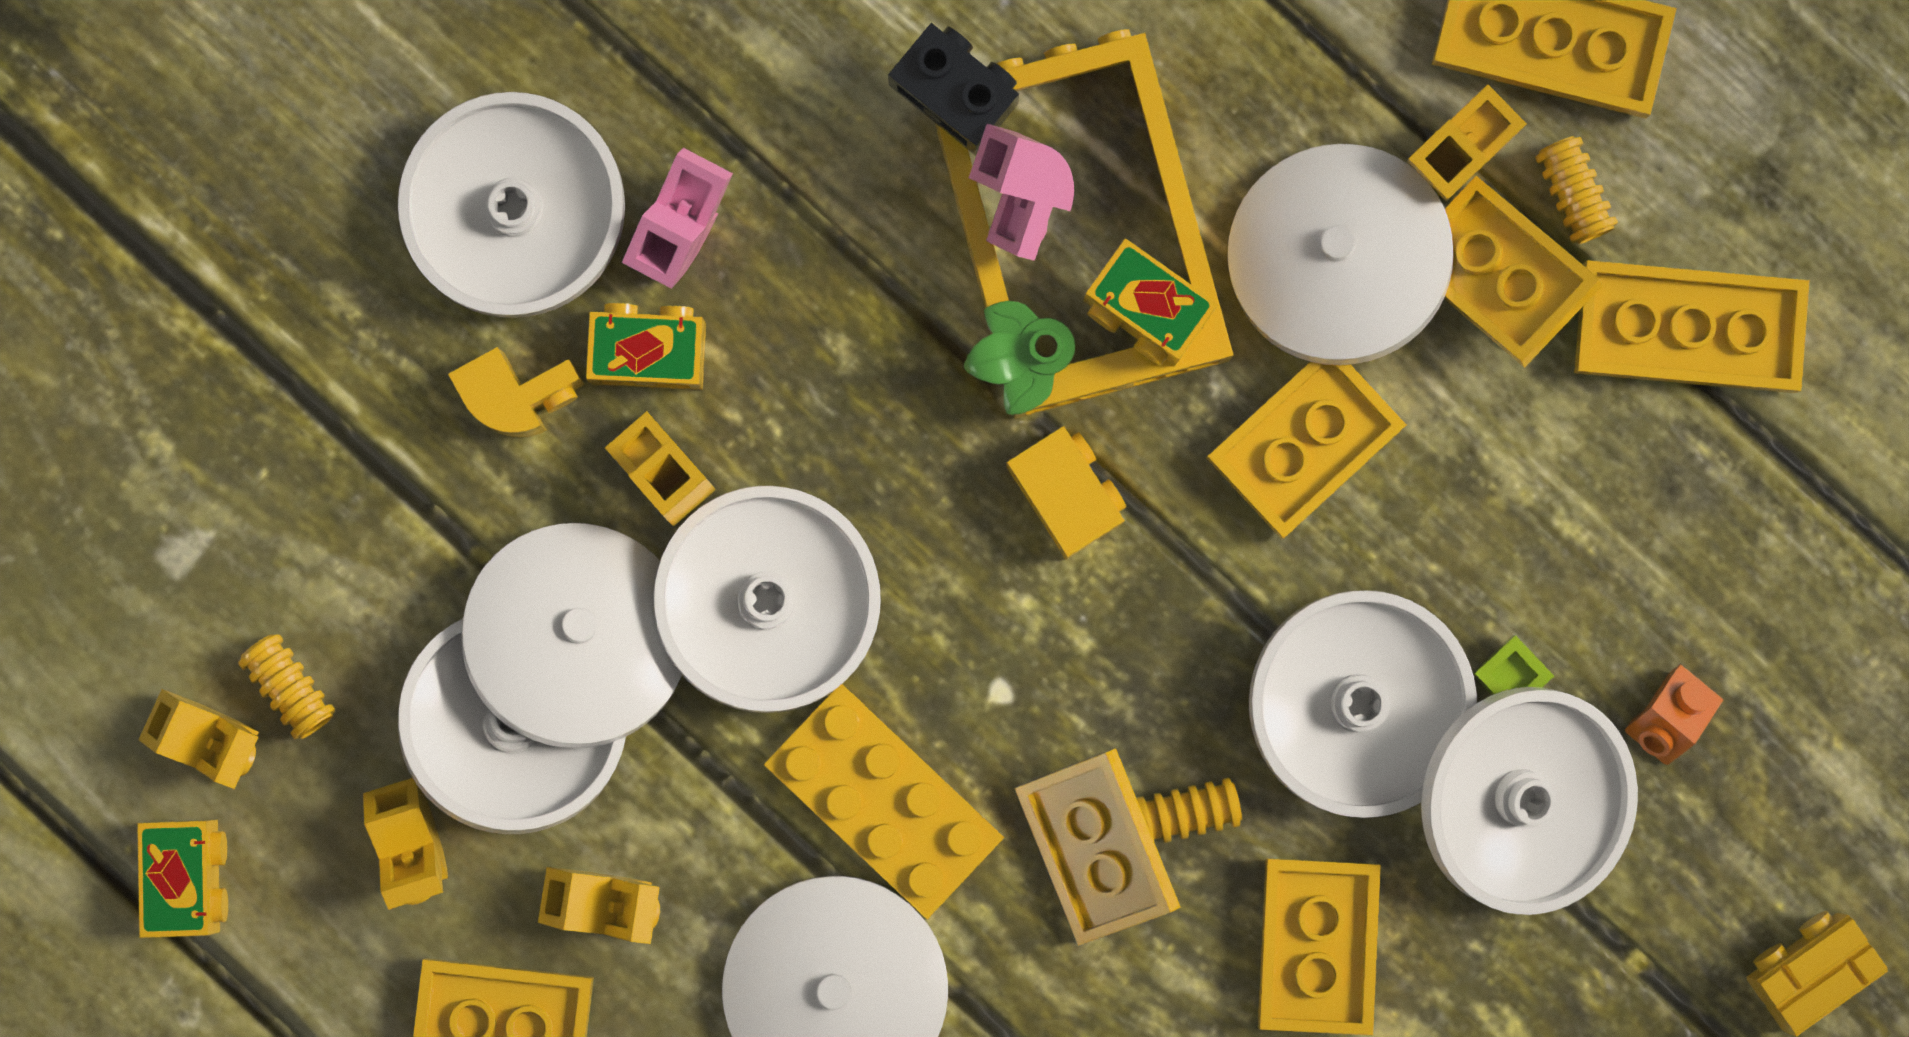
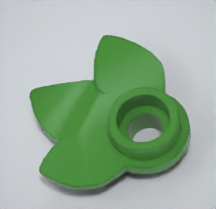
[964,301,1075,415]

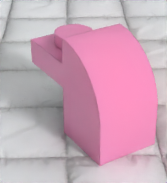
[969,124,1074,261]
[622,148,733,289]

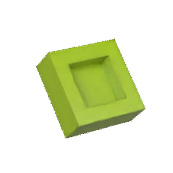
[1473,635,1554,695]

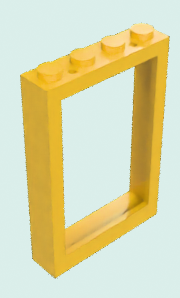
[935,29,1234,419]

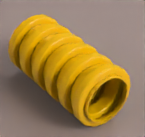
[1535,136,1618,244]
[238,634,335,740]
[1136,777,1242,843]

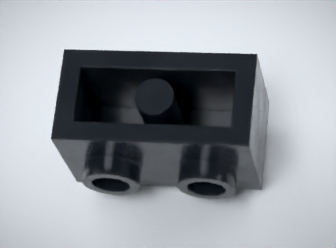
[888,23,1019,156]

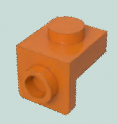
[1625,664,1724,765]

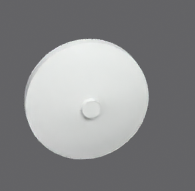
[398,92,625,318]
[1228,144,1453,365]
[654,486,881,713]
[461,523,682,748]
[1249,591,1477,818]
[398,619,626,834]
[1421,687,1638,915]
[722,876,948,1037]

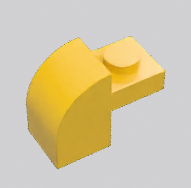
[1407,84,1527,201]
[448,347,585,437]
[605,411,716,527]
[138,689,259,789]
[363,778,448,910]
[538,867,660,944]

